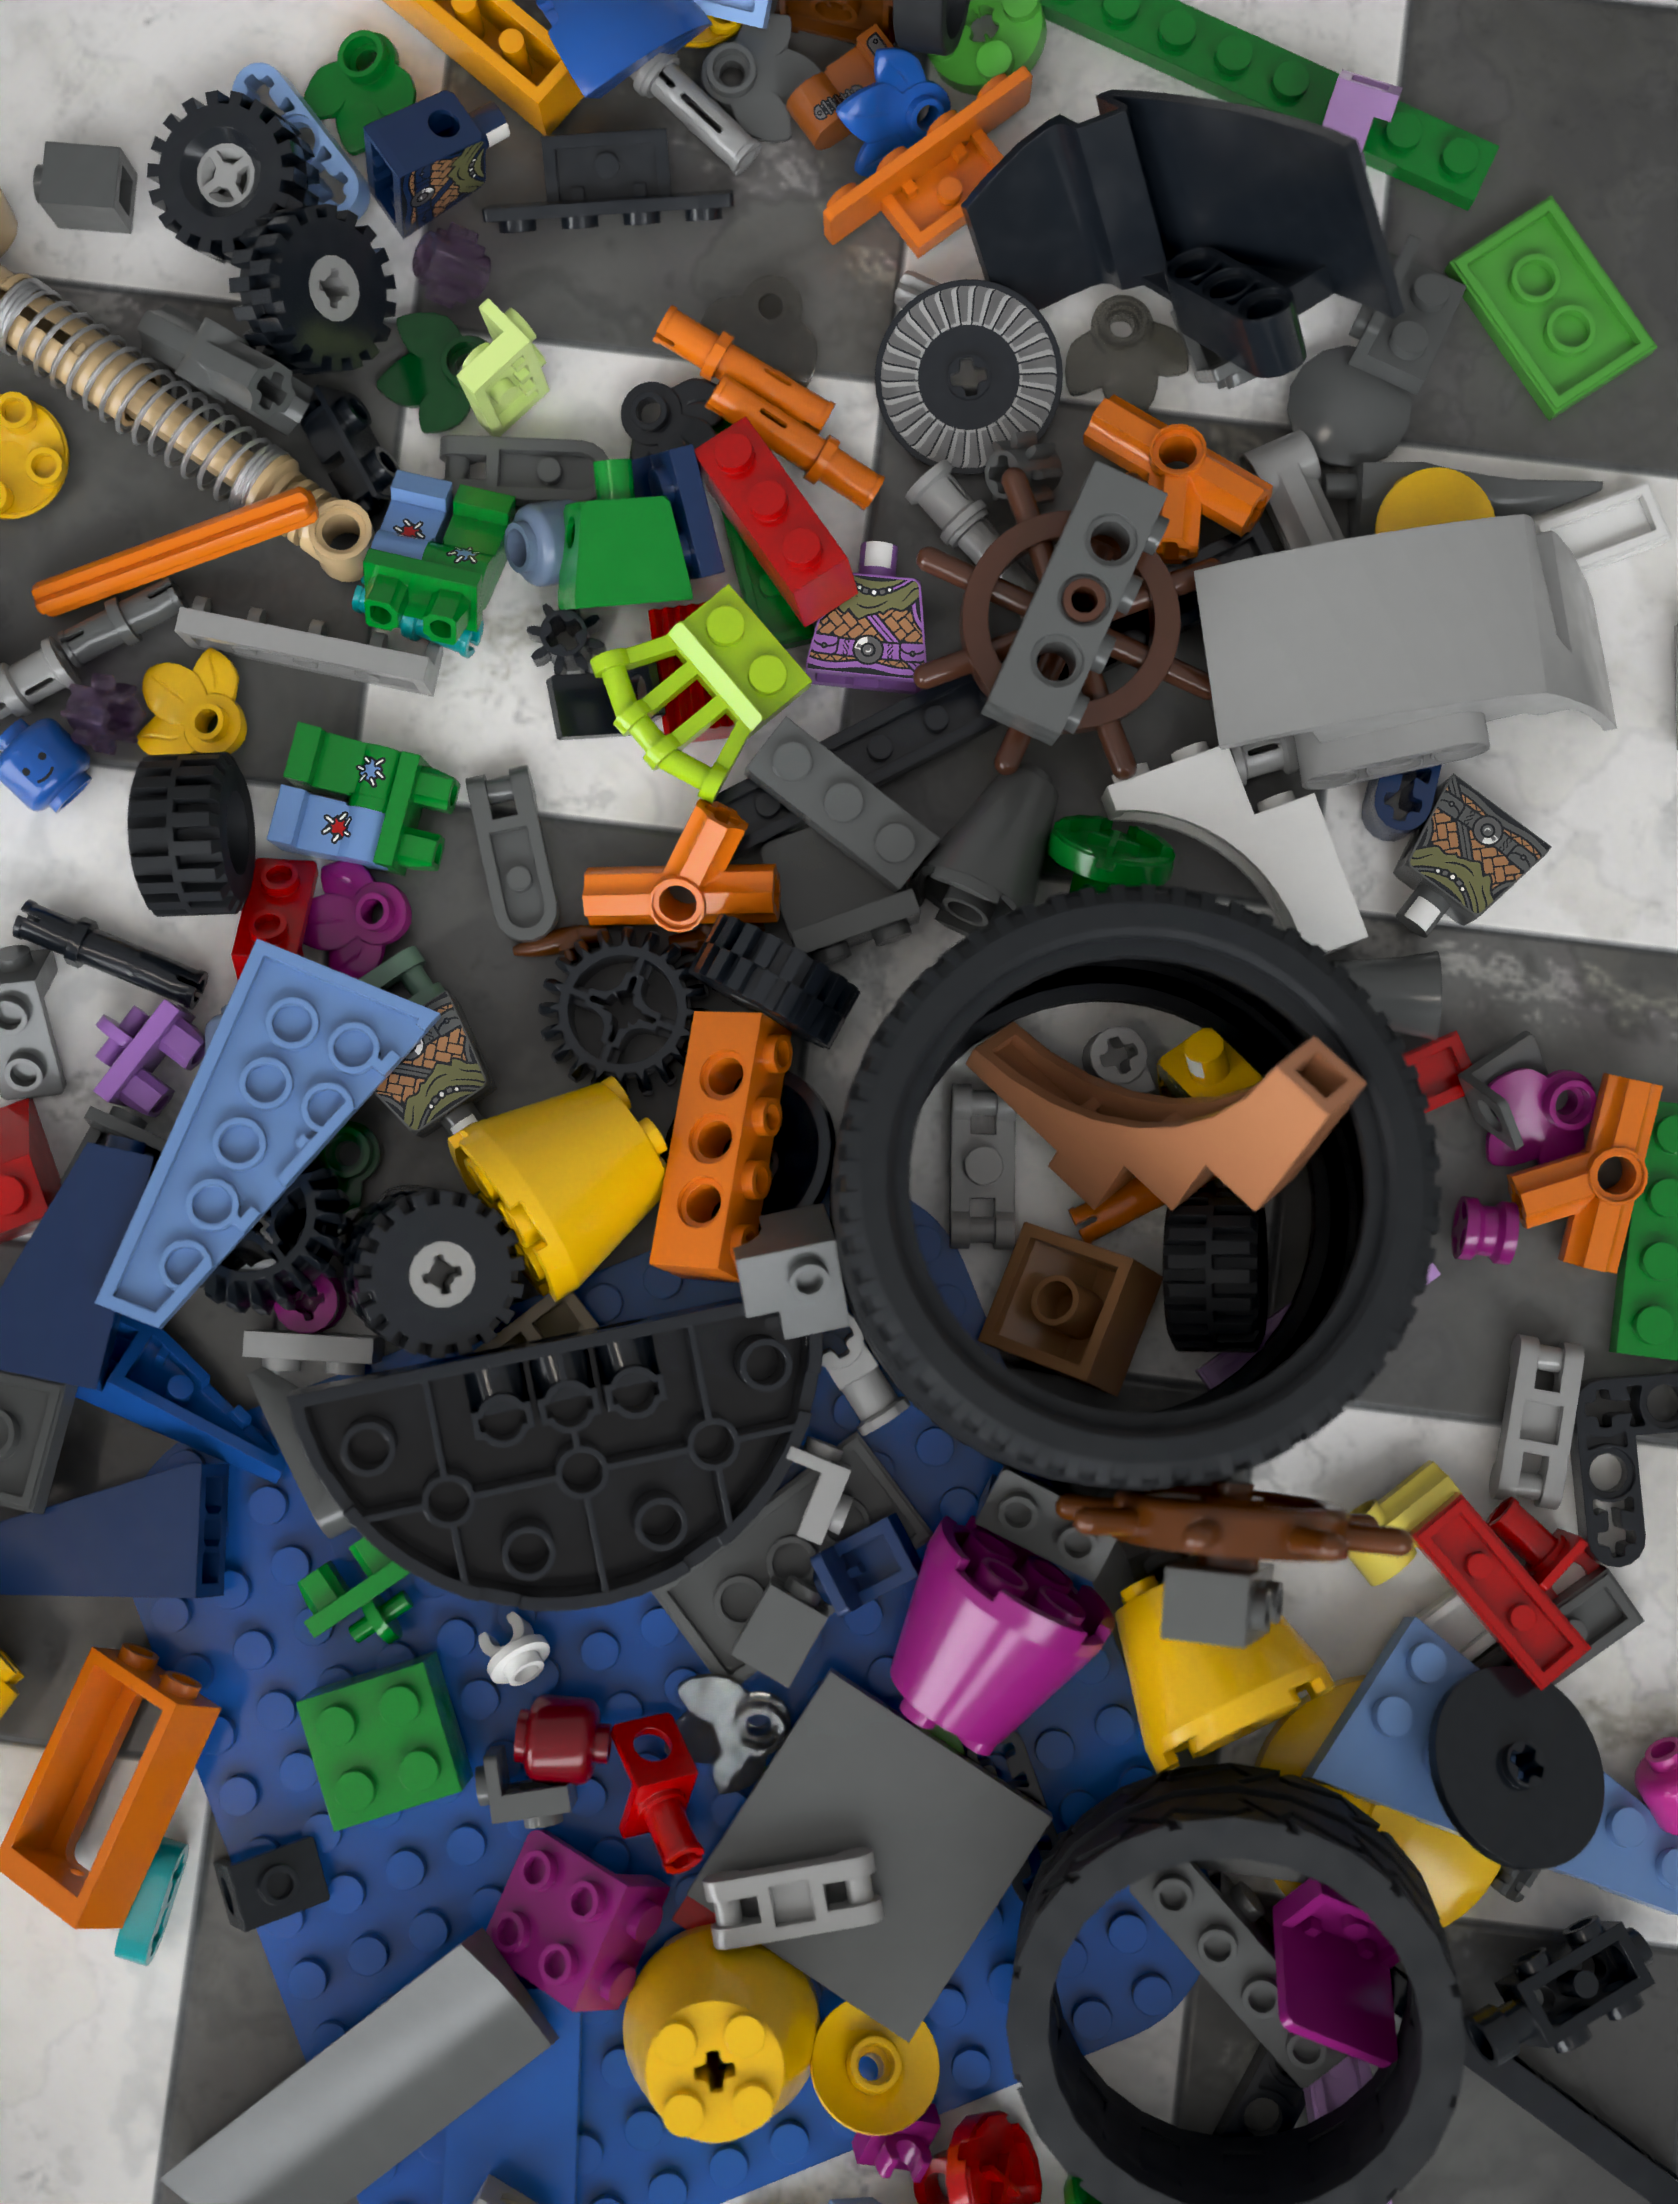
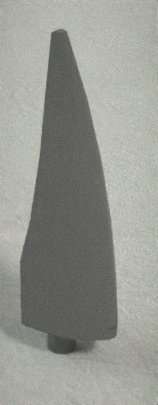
[1321,462,1603,538]

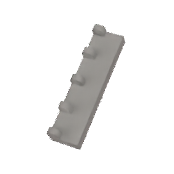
[174,596,443,697]

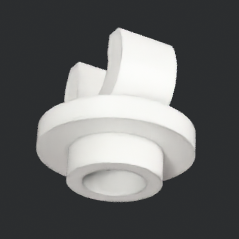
[478,1612,550,1686]

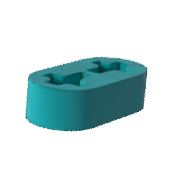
[114,1837,189,1966]

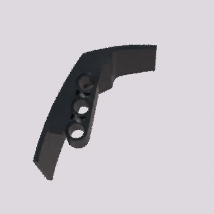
[961,90,1405,378]

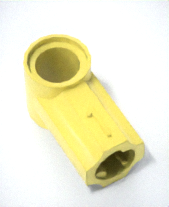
[1348,1460,1462,1586]

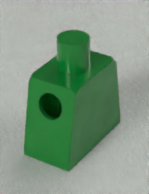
[558,459,693,610]

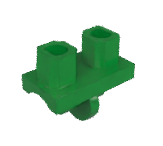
[297,1537,414,1644]

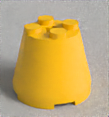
[448,1076,667,1303]
[1115,1554,1336,1774]
[623,1924,821,2143]

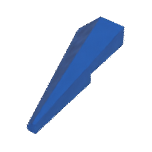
[75,1314,287,1484]

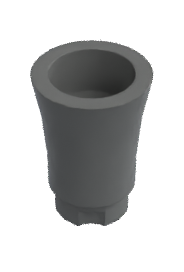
[1331,951,1442,1040]

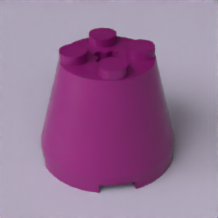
[890,1515,1115,1756]

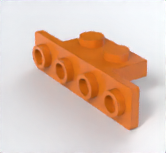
[823,66,1033,258]

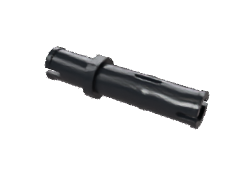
[12,900,208,1010]

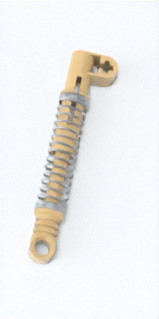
[0,188,375,582]

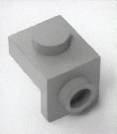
[786,1436,853,1545]

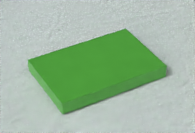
[1444,195,1657,421]

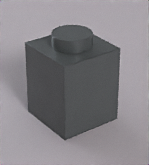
[33,141,138,234]
[731,1575,829,1688]

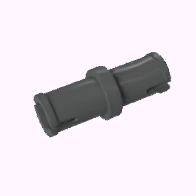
[57,575,189,669]

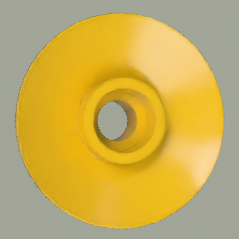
[810,2001,940,2136]

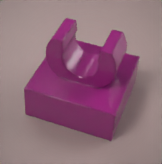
[852,2103,941,2183]

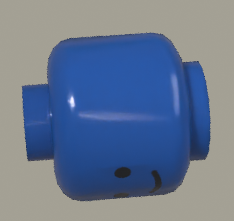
[0,718,92,813]

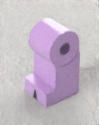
[1322,69,1403,168]

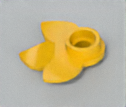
[136,647,247,755]

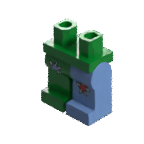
[363,470,516,645]
[266,721,460,877]

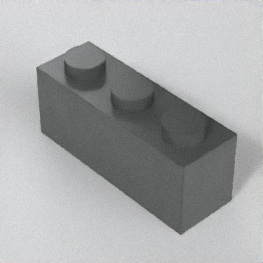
[744,716,940,893]

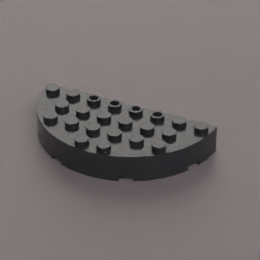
[287,1297,823,1611]

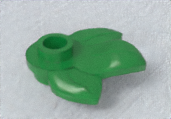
[303,30,416,156]

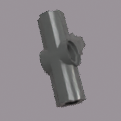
[137,304,314,436]

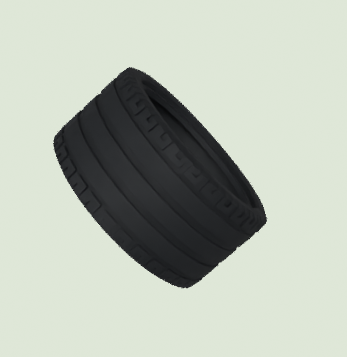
[829,884,1442,1490]

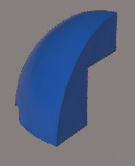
[536,0,712,99]

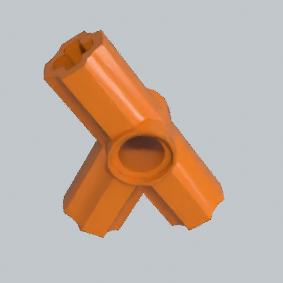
[1083,394,1273,564]
[582,799,781,933]
[1507,1073,1663,1274]

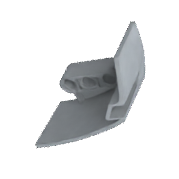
[1194,514,1617,790]

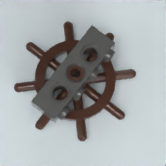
[913,460,1222,780]

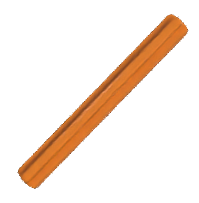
[31,486,319,617]

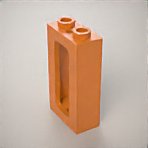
[0,1643,222,1929]

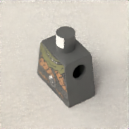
[1393,773,1552,938]
[374,990,497,1138]

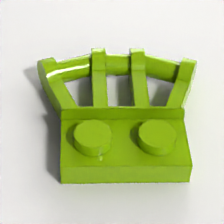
[590,584,812,804]

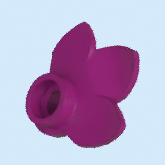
[303,861,412,979]
[1485,1068,1597,1166]

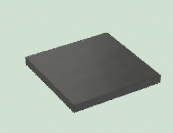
[686,1667,1053,2043]

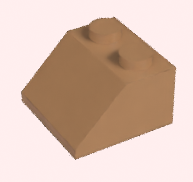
[977,1222,1163,1397]

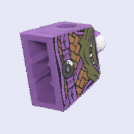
[806,541,927,694]

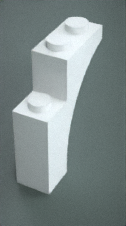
[1101,741,1369,956]

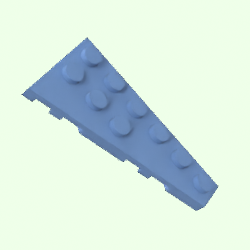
[95,939,441,1329]
[1301,1616,1678,1915]

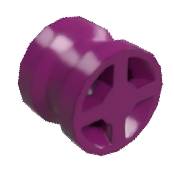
[1451,1196,1520,1265]
[274,1274,347,1333]

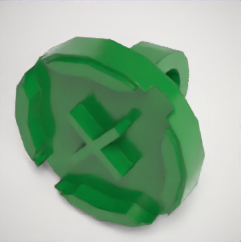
[1047,815,1176,894]

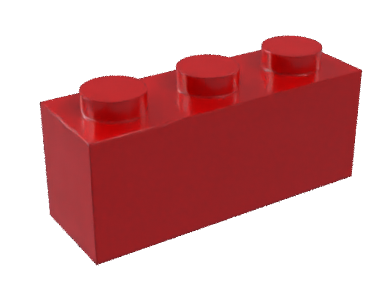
[694,416,858,628]

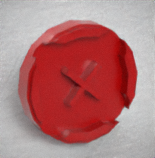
[913,2110,1042,2204]

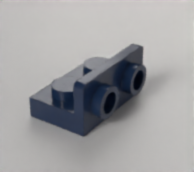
[632,444,725,580]

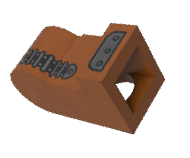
[786,24,894,150]

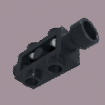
[1465,1915,1655,2067]

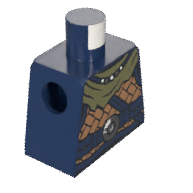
[363,90,510,239]

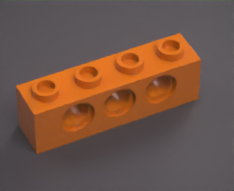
[649,1011,793,1283]

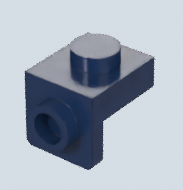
[810,1512,922,1617]

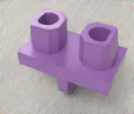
[93,999,205,1118]

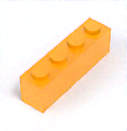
[382,0,584,135]

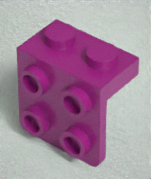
[486,1829,671,2012]
[1272,1877,1401,2068]

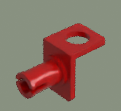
[1486,1497,1600,1600]
[611,1713,705,1874]

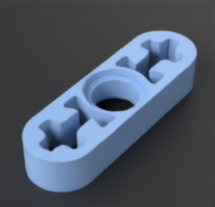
[232,63,370,219]

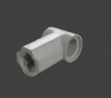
[1239,429,1345,550]

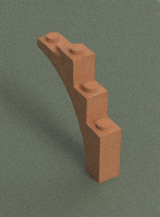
[965,1021,1367,1212]

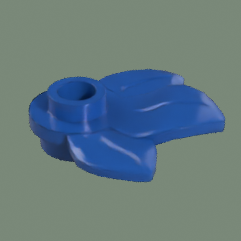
[836,47,951,177]

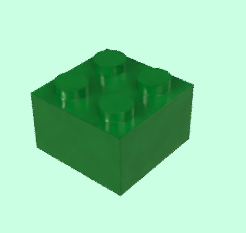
[296,1651,474,1832]

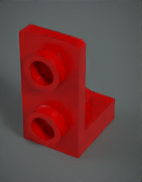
[231,858,319,980]

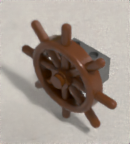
[1055,1480,1414,1649]

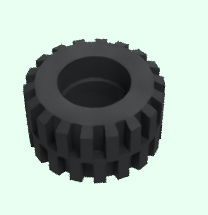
[127,752,256,917]
[1163,1188,1268,1353]

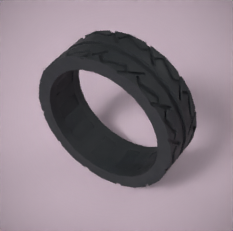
[1006,1763,1467,2204]

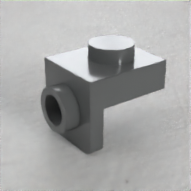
[475,1745,578,1829]

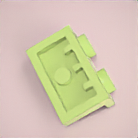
[456,298,550,437]

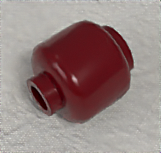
[514,1694,613,1785]

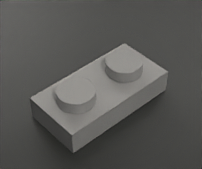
[242,1328,385,1375]

